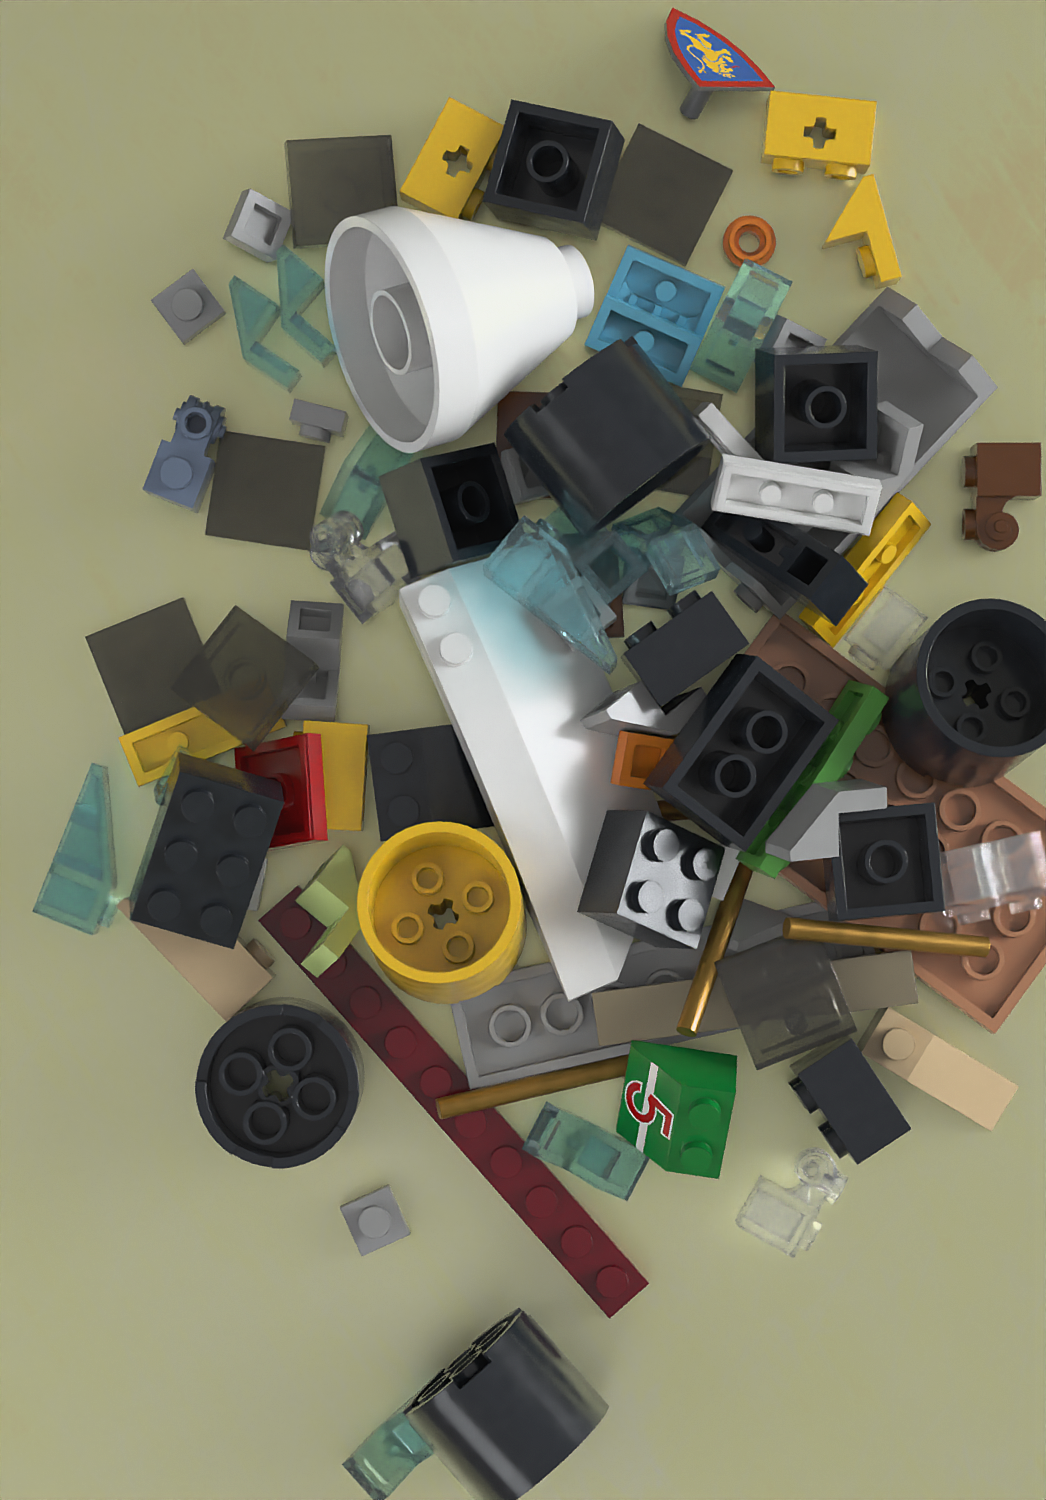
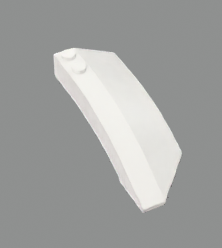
[399,543,663,1002]

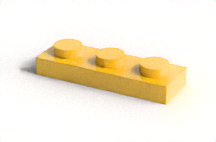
[798,492,932,648]
[118,677,287,787]

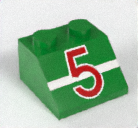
[616,1040,737,1179]

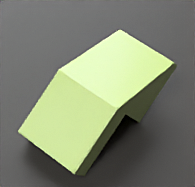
[295,845,361,977]

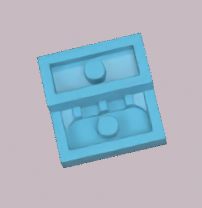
[585,245,725,387]

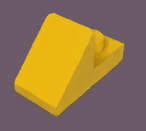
[822,174,902,289]

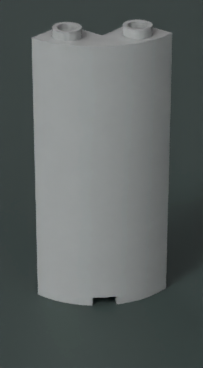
[670,287,998,620]

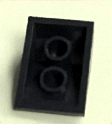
[367,724,494,842]

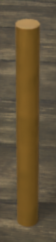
[676,862,753,1037]
[782,917,990,958]
[436,1054,629,1119]

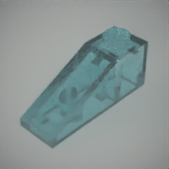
[483,515,617,675]
[32,763,121,935]

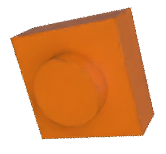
[610,730,675,790]

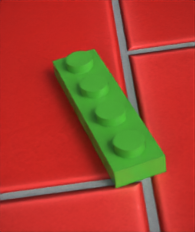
[735,680,889,879]

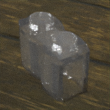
[940,831,1046,926]

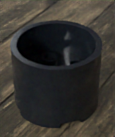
[504,336,712,539]
[881,598,1046,788]
[195,997,364,1169]
[403,1308,609,1500]

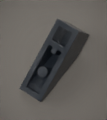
[701,511,868,626]

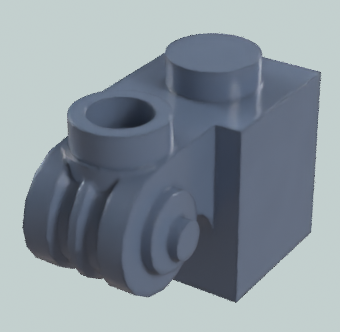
[143,395,227,513]

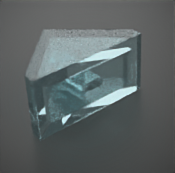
[319,425,416,541]

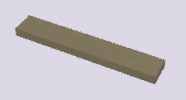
[592,950,919,1046]

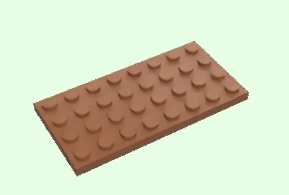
[744,614,1046,1034]

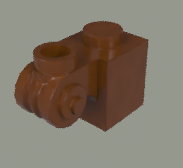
[961,442,1042,552]

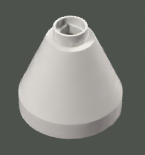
[325,206,594,453]

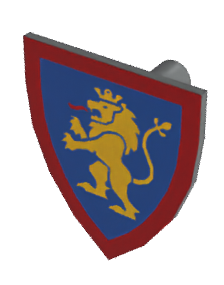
[664,8,775,119]

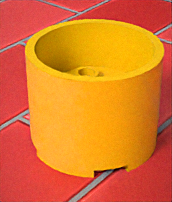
[357,821,527,1004]

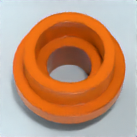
[723,215,776,269]

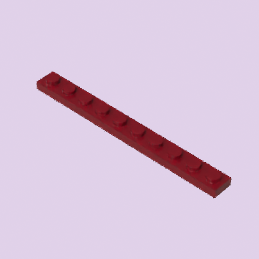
[258,885,649,1319]

